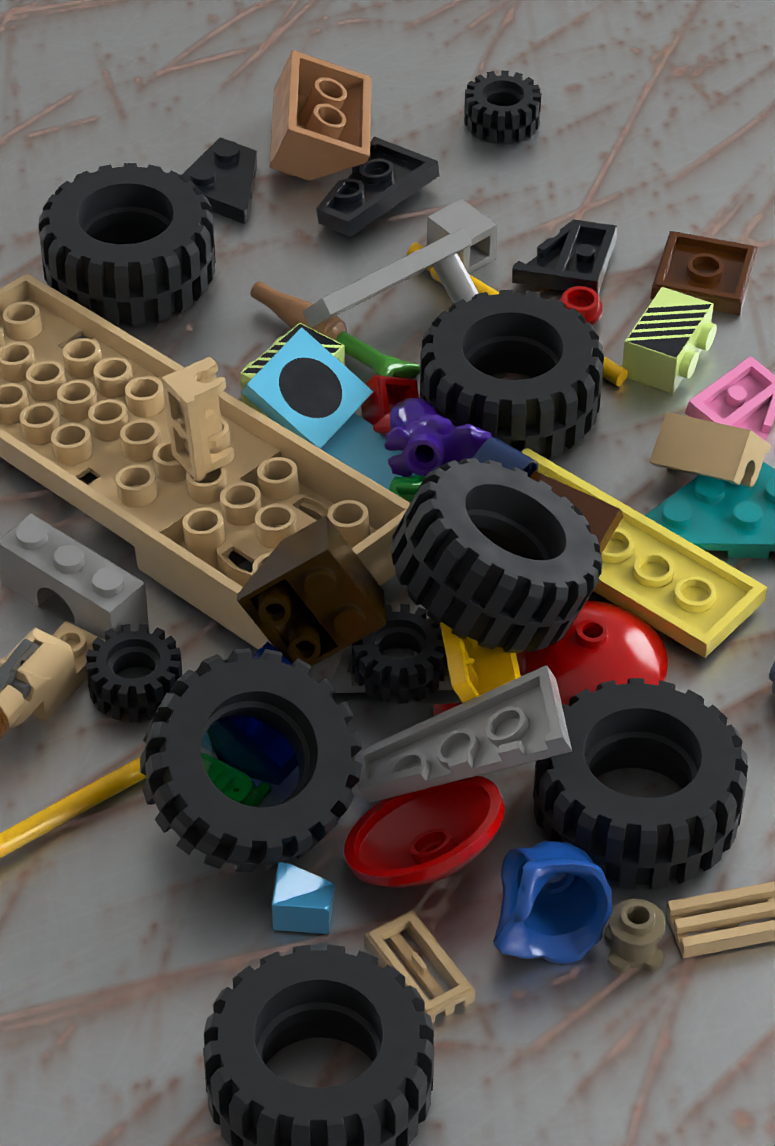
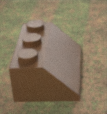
[269,50,371,181]

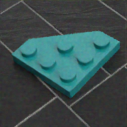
[644,462,775,558]

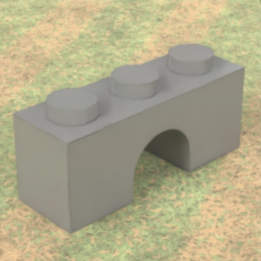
[0,514,149,640]

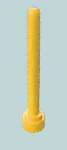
[0,757,146,858]

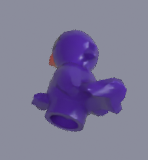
[373,398,492,477]

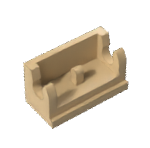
[162,357,234,482]
[649,412,771,487]

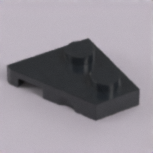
[182,137,257,224]
[512,219,617,294]

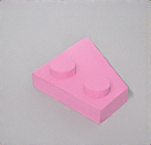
[685,356,775,441]

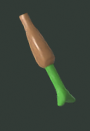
[250,281,420,379]

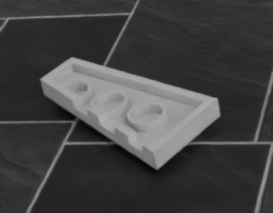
[355,665,572,803]

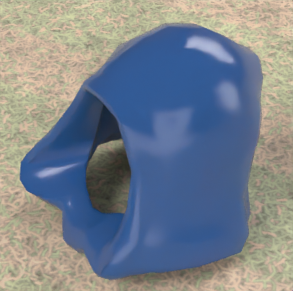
[493,840,612,965]

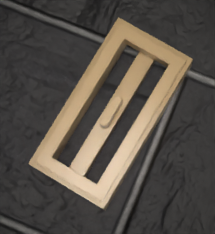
[666,881,775,958]
[364,910,475,1024]

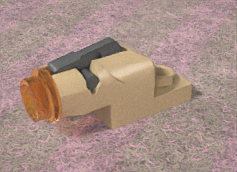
[0,621,105,739]

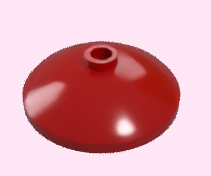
[516,601,668,706]
[344,775,505,888]

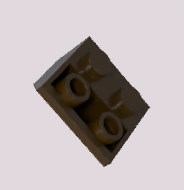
[237,516,386,666]

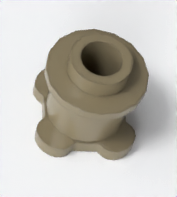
[604,899,666,973]

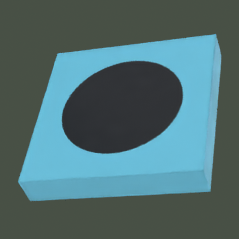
[241,327,373,449]

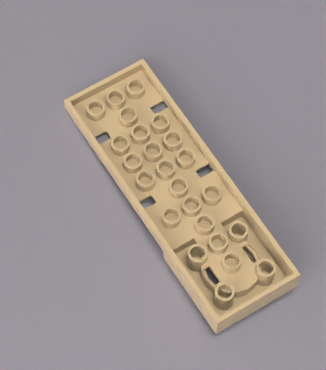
[0,273,410,658]

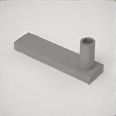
[303,227,479,328]

